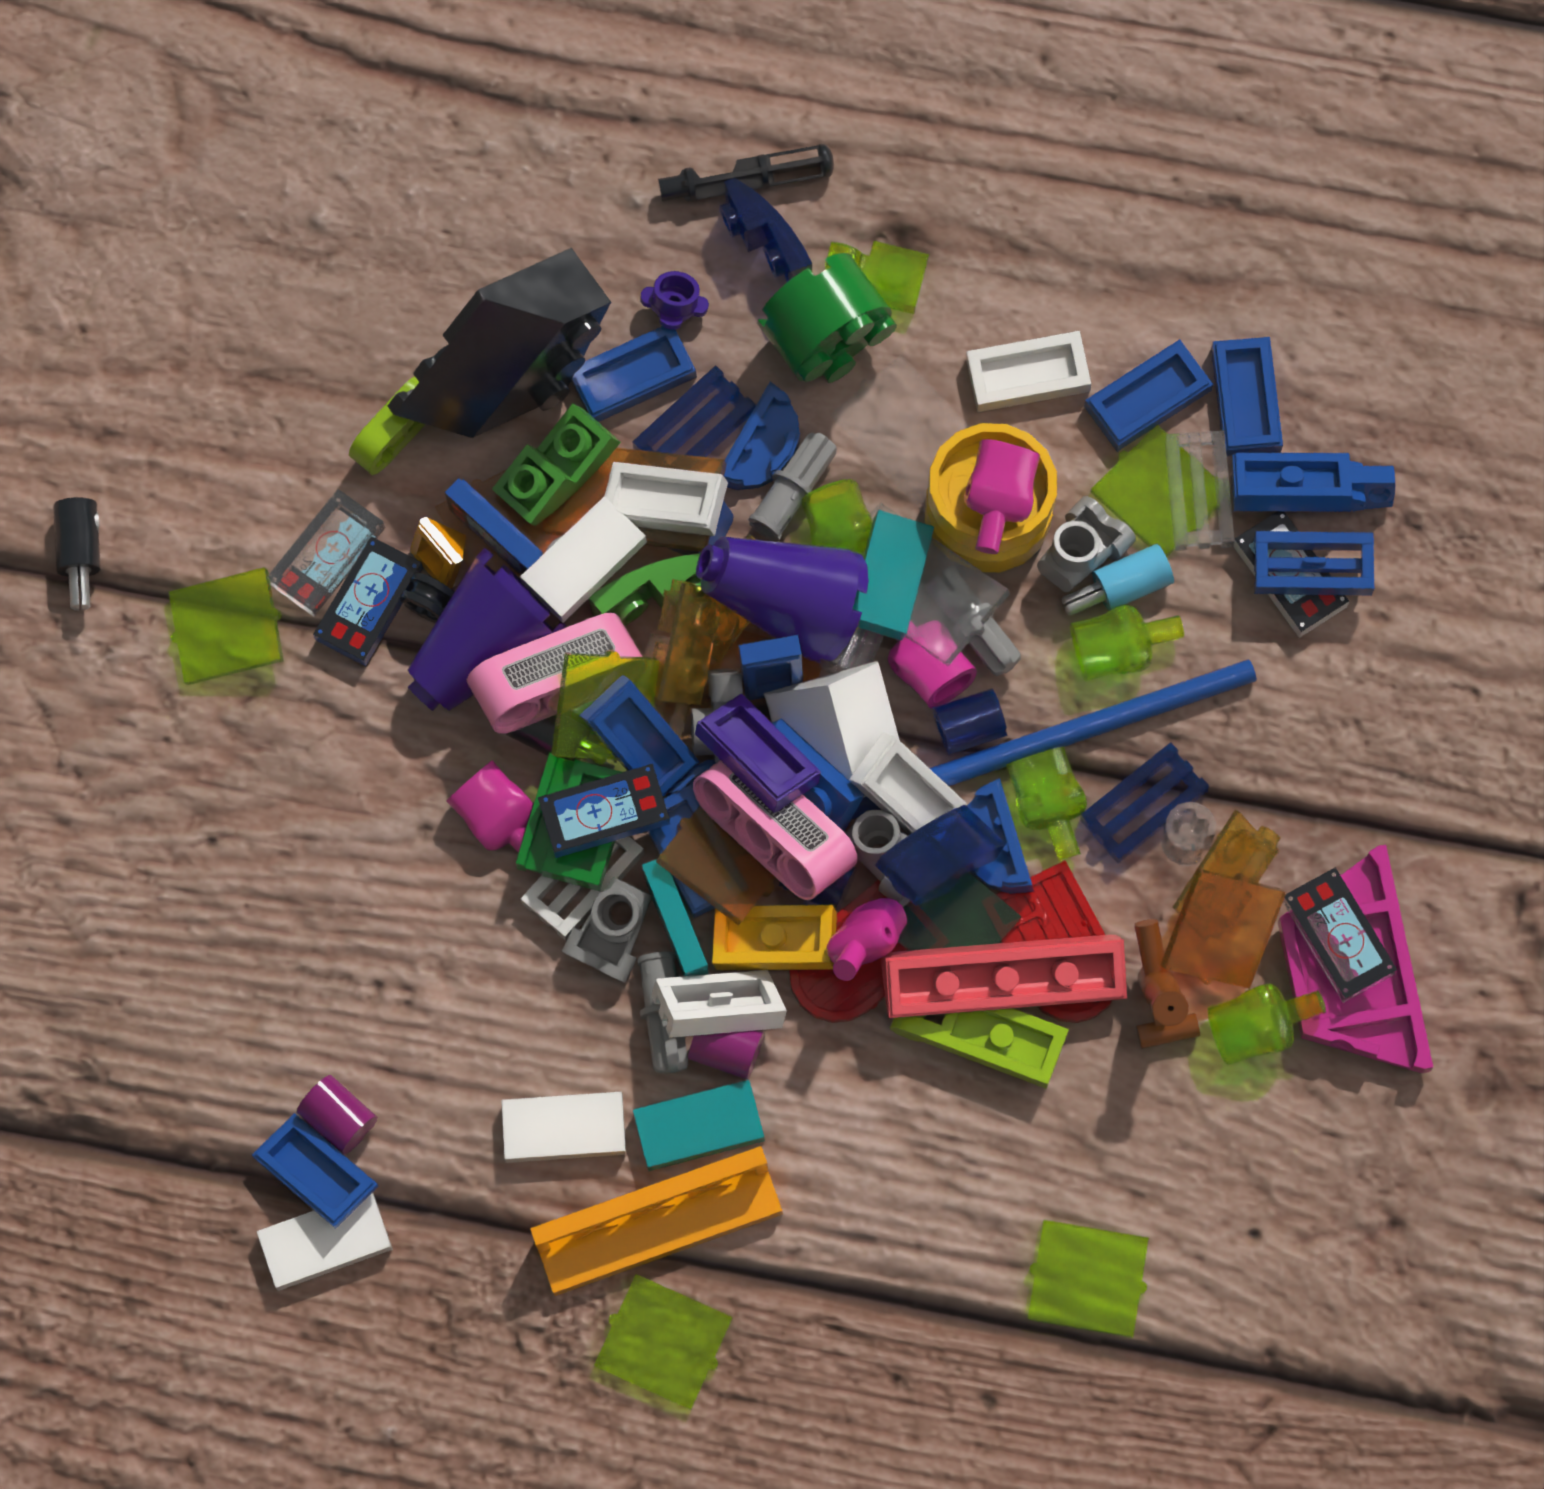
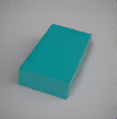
[852,510,934,641]
[642,856,709,976]
[633,1080,765,1172]

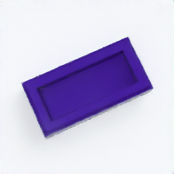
[695,693,821,814]

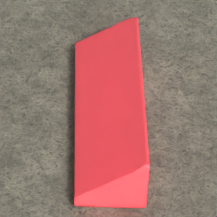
[881,935,1127,1018]

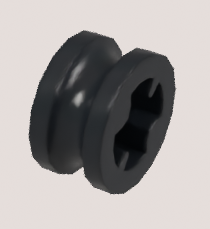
[399,572,454,623]

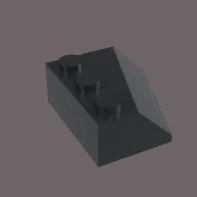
[387,248,611,438]

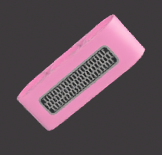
[467,613,646,734]
[693,760,857,900]

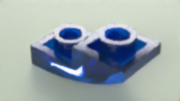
[719,178,813,282]
[875,805,1006,906]

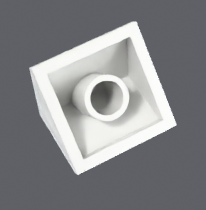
[764,661,900,798]

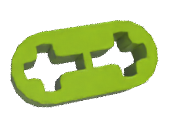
[349,376,426,475]

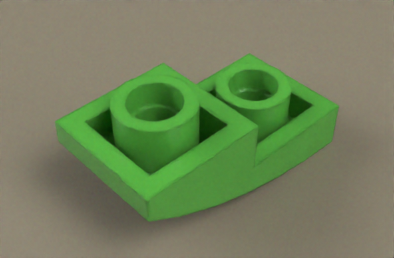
[492,403,621,526]
[589,554,705,626]

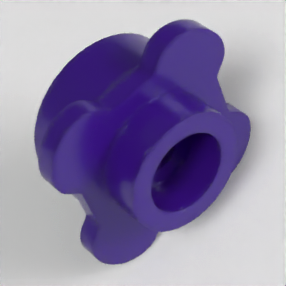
[640,271,709,329]

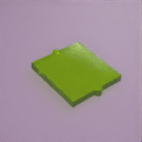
[1091,424,1231,557]
[169,567,284,685]
[551,649,660,765]
[1027,1220,1149,1338]
[594,1274,733,1411]

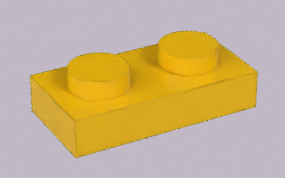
[712,905,837,970]

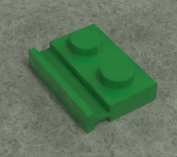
[516,753,622,891]

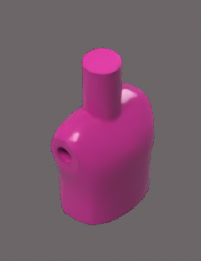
[964,439,1040,554]
[888,621,977,709]
[446,760,534,853]
[827,898,907,981]

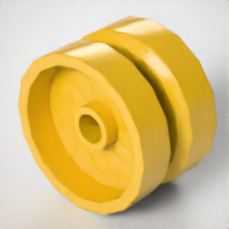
[925,423,1057,573]

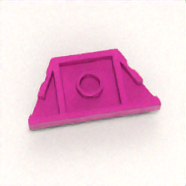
[1278,845,1433,1073]

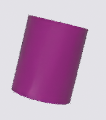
[688,1030,764,1080]
[296,1075,378,1155]

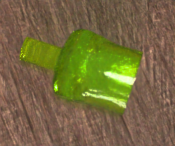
[801,479,873,556]
[1070,605,1184,682]
[1006,746,1087,861]
[1207,983,1326,1066]

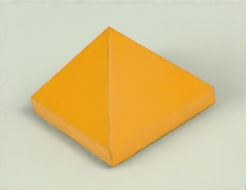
[410,517,466,589]

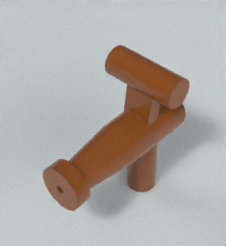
[1134,919,1200,1049]

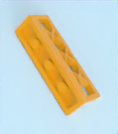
[530,1146,783,1296]

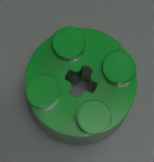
[757,253,897,383]

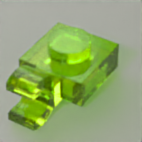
[825,241,929,314]

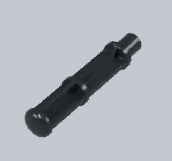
[658,144,834,202]

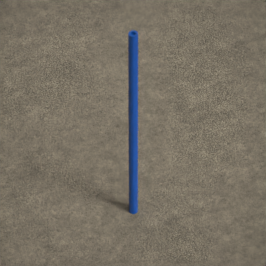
[721,659,1257,860]

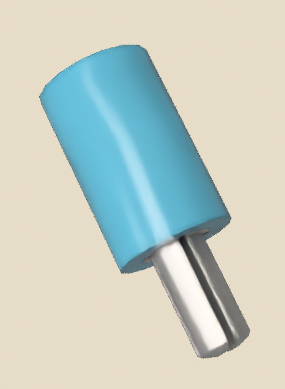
[1062,544,1174,616]

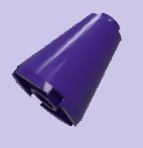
[696,537,869,663]
[407,548,567,711]

